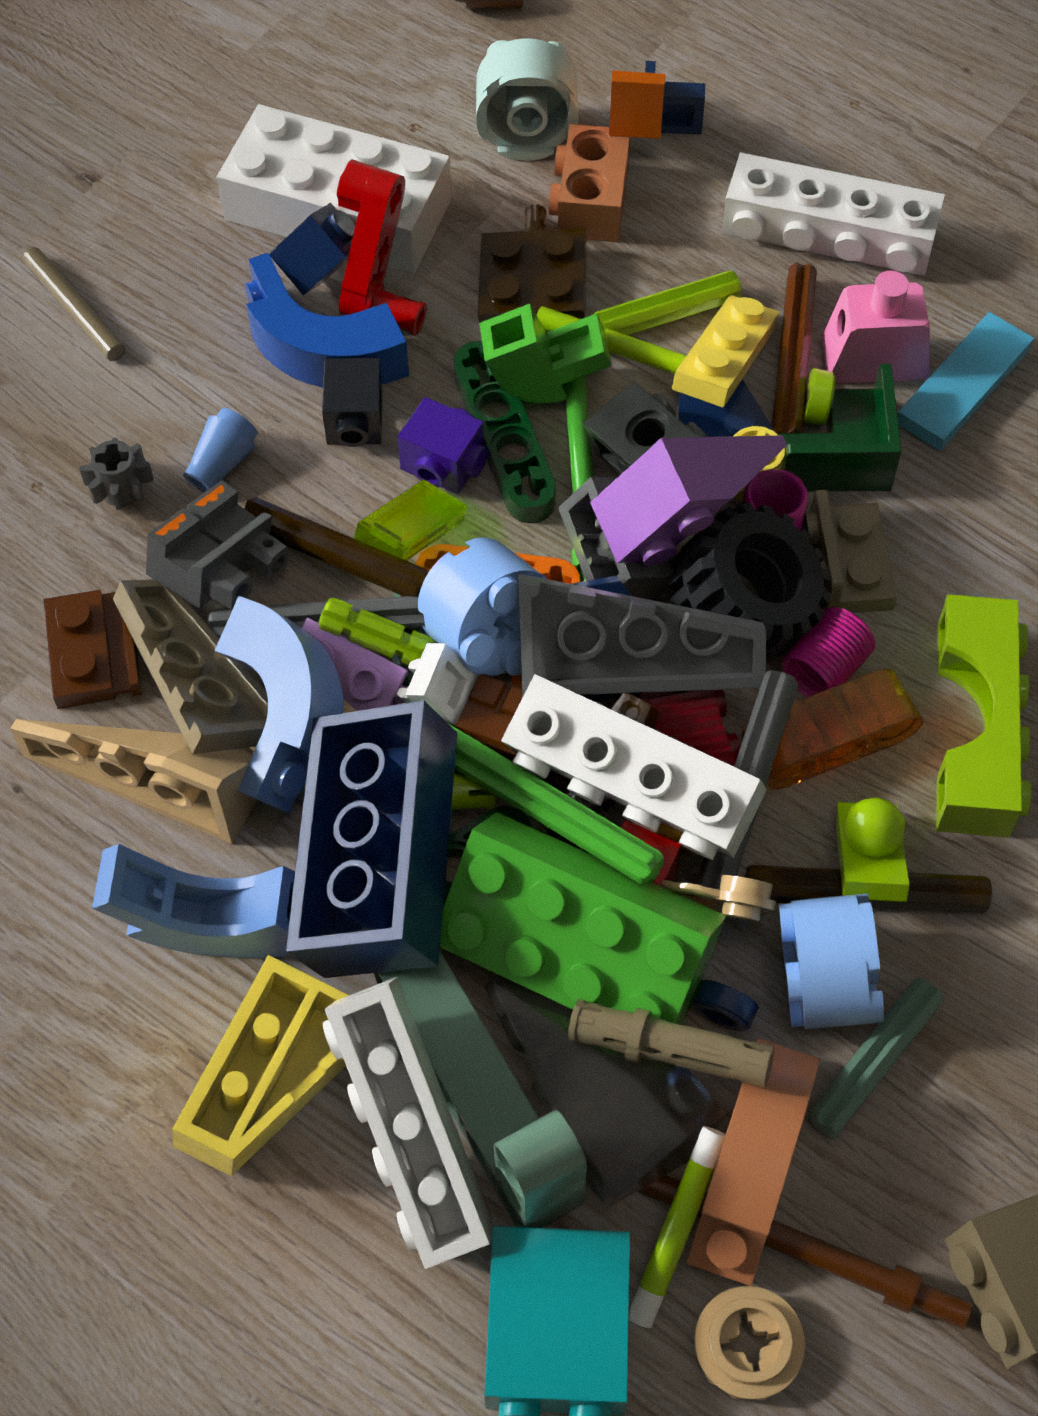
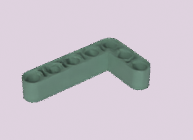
[373,952,587,1228]

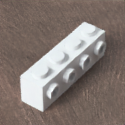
[722,152,945,276]
[501,674,767,860]
[323,977,494,1269]

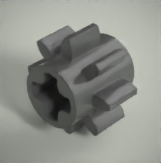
[80,438,154,510]

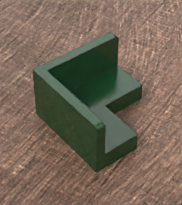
[779,364,901,492]

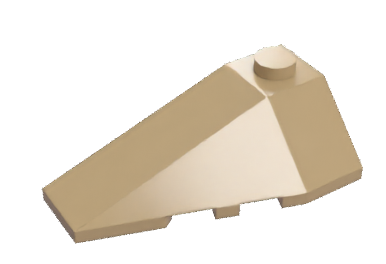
[10,719,257,844]

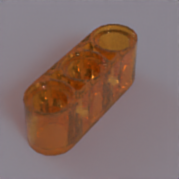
[741,669,924,790]

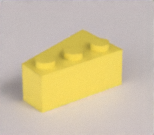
[172,955,349,1177]

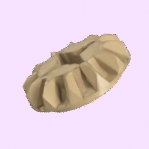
[694,1286,805,1401]

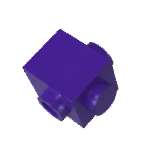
[397,397,488,494]

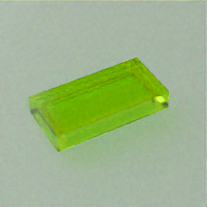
[354,480,468,561]

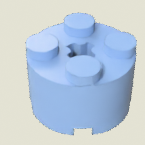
[418,537,547,676]
[778,893,884,1030]

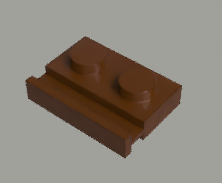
[43,589,142,709]

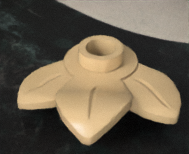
[662,875,776,922]

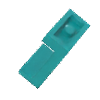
[484,1226,630,1416]

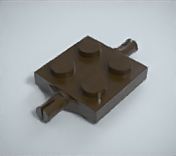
[478,204,587,325]

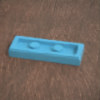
[897,312,1034,451]

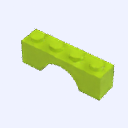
[936,594,1031,838]

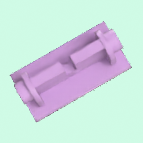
[302,618,408,711]

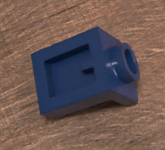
[645,61,706,135]

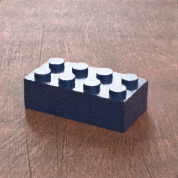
[286,700,458,978]

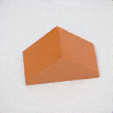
[609,70,665,139]

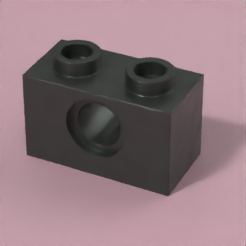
[583,381,707,475]

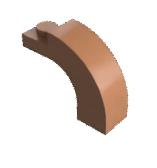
[686,1038,820,1286]

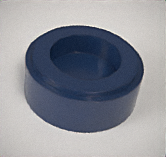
[691,980,759,1032]

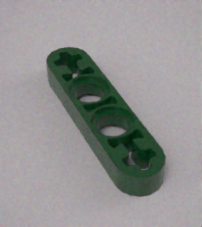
[454,341,556,523]

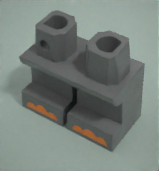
[146,480,288,610]

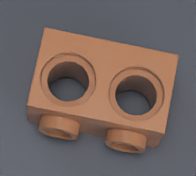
[549,124,630,243]

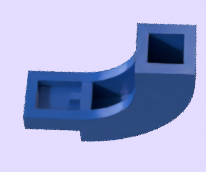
[245,253,409,387]

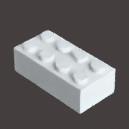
[216,104,452,274]

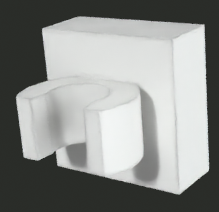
[397,643,478,727]

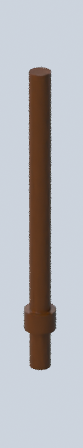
[586,1144,973,1330]

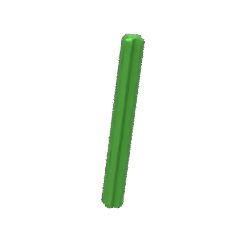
[448,723,664,884]

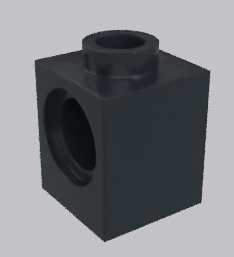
[322,358,383,447]

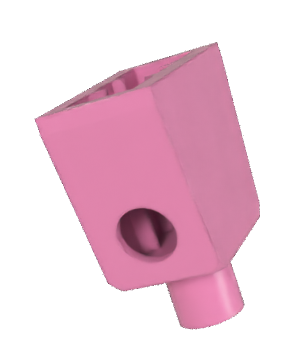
[821,270,930,384]

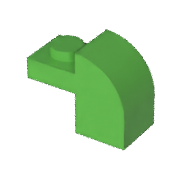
[479,304,612,403]

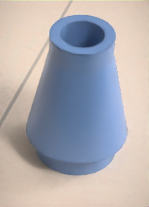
[183,408,258,492]

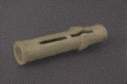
[568,999,775,1089]

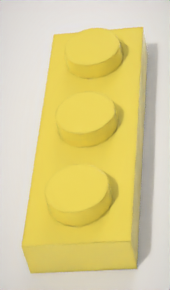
[672,295,779,408]

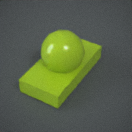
[835,797,909,902]

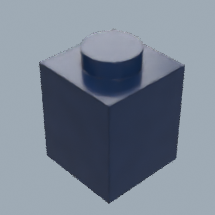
[269,203,355,296]

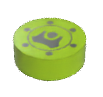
[803,368,836,426]

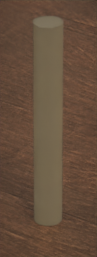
[22,247,125,361]

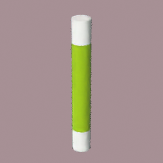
[628,1126,726,1328]

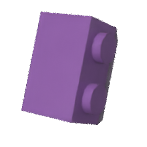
[590,435,787,566]

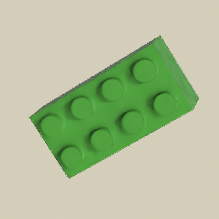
[440,812,727,1025]

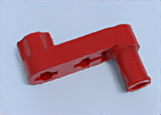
[336,159,427,336]

